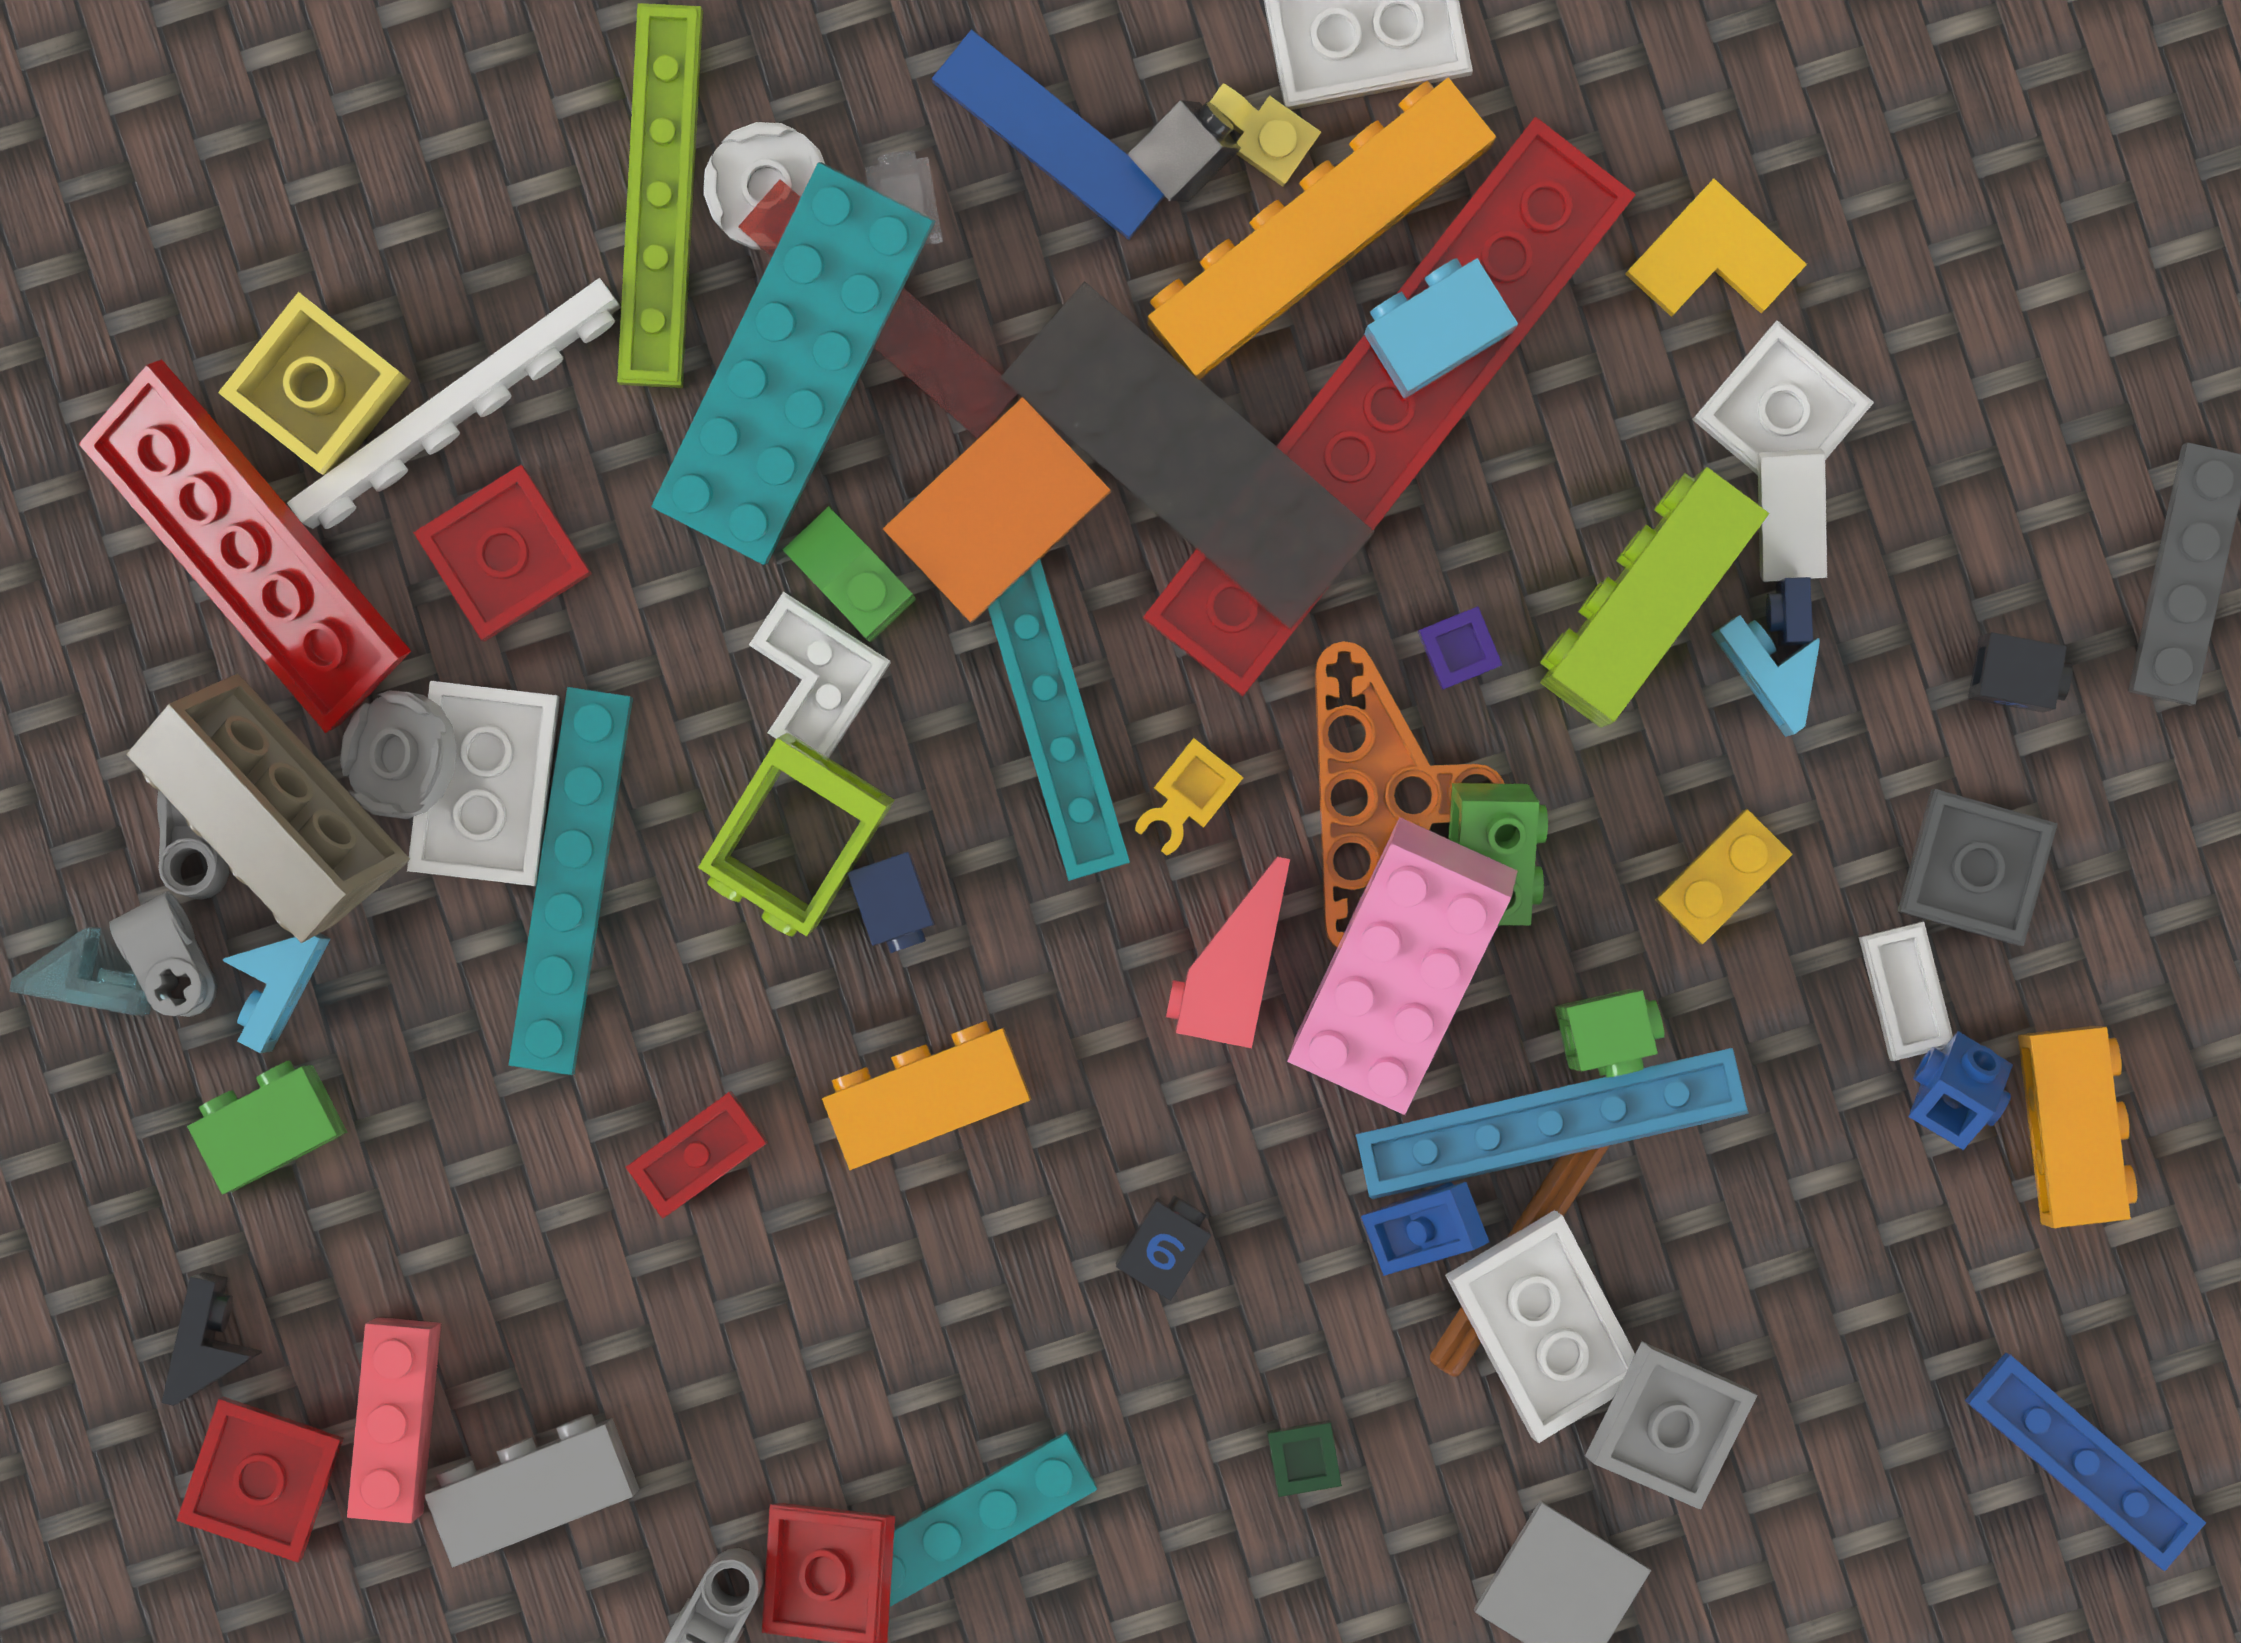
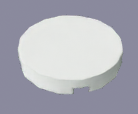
[704,122,825,250]

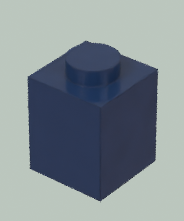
[847,852,935,953]

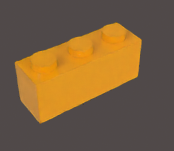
[822,1021,1031,1170]
[2018,1026,2137,1228]

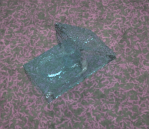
[9,927,151,1016]

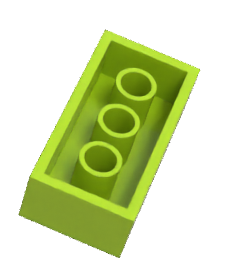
[1540,467,1770,728]

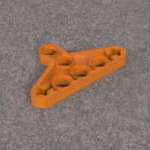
[1315,641,1504,948]

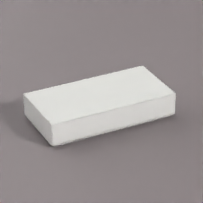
[1758,448,1827,582]
[1859,922,1953,1061]

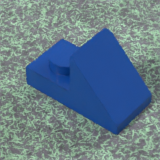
[1361,1182,1489,1276]

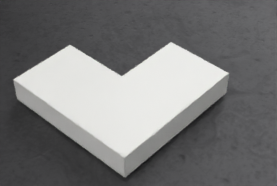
[749,592,891,758]

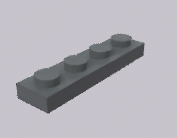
[2128,442,2241,706]

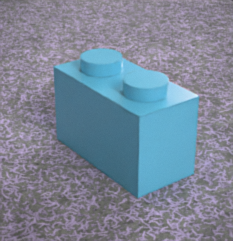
[1364,258,1518,399]

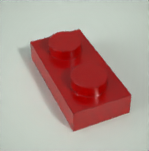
[625,1091,768,1219]

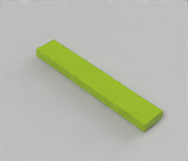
[617,3,703,388]

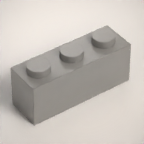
[424,1414,640,1568]

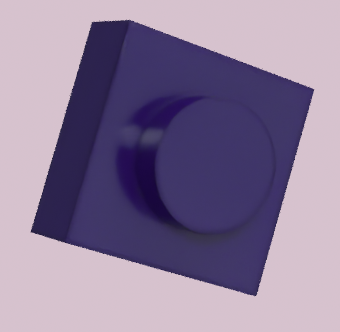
[1418,606,1502,690]

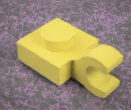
[1210,83,1321,187]

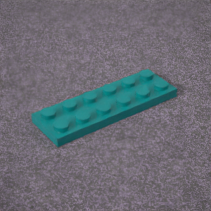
[651,162,936,565]

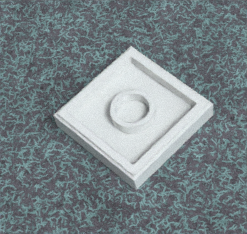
[1692,321,1874,475]

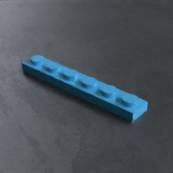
[1356,1048,1749,1199]

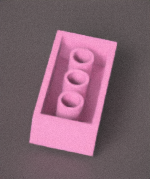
[1287,817,1518,1115]

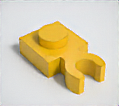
[1135,738,1244,856]

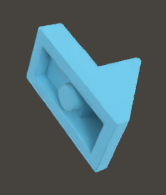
[1711,615,1820,737]
[223,933,331,1053]

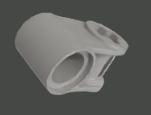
[157,790,229,900]
[109,891,217,1017]
[664,1548,765,1643]

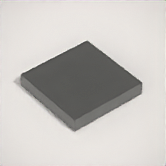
[1897,789,2058,946]

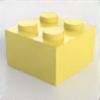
[218,292,411,475]

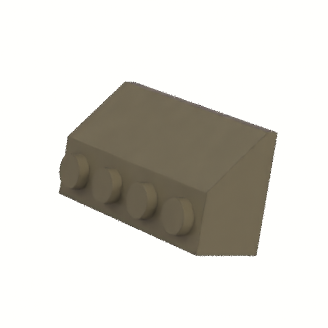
[126,673,410,943]

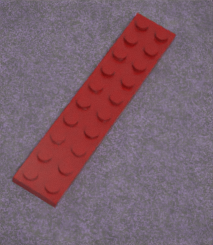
[1143,116,1636,697]

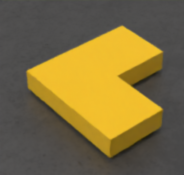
[1625,178,1807,317]

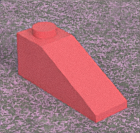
[1166,857,1290,1049]

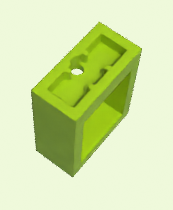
[698,732,895,936]

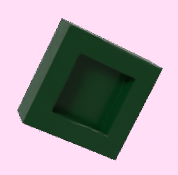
[1267,1420,1342,1497]

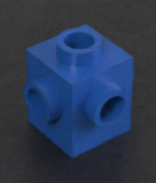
[1908,1031,2013,1150]

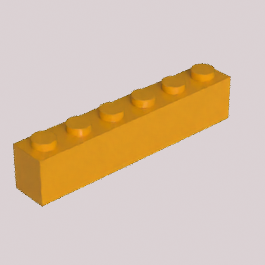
[1147,77,1496,383]

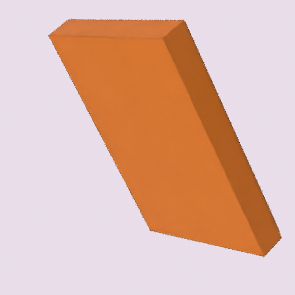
[883,397,1111,623]

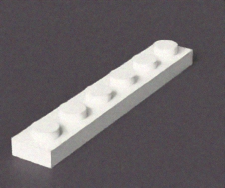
[287,278,621,529]

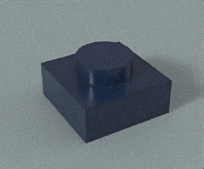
[1766,577,1813,646]

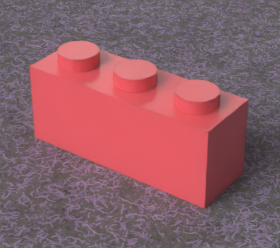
[347,1317,441,1523]

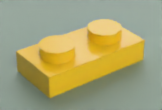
[1655,809,1793,944]

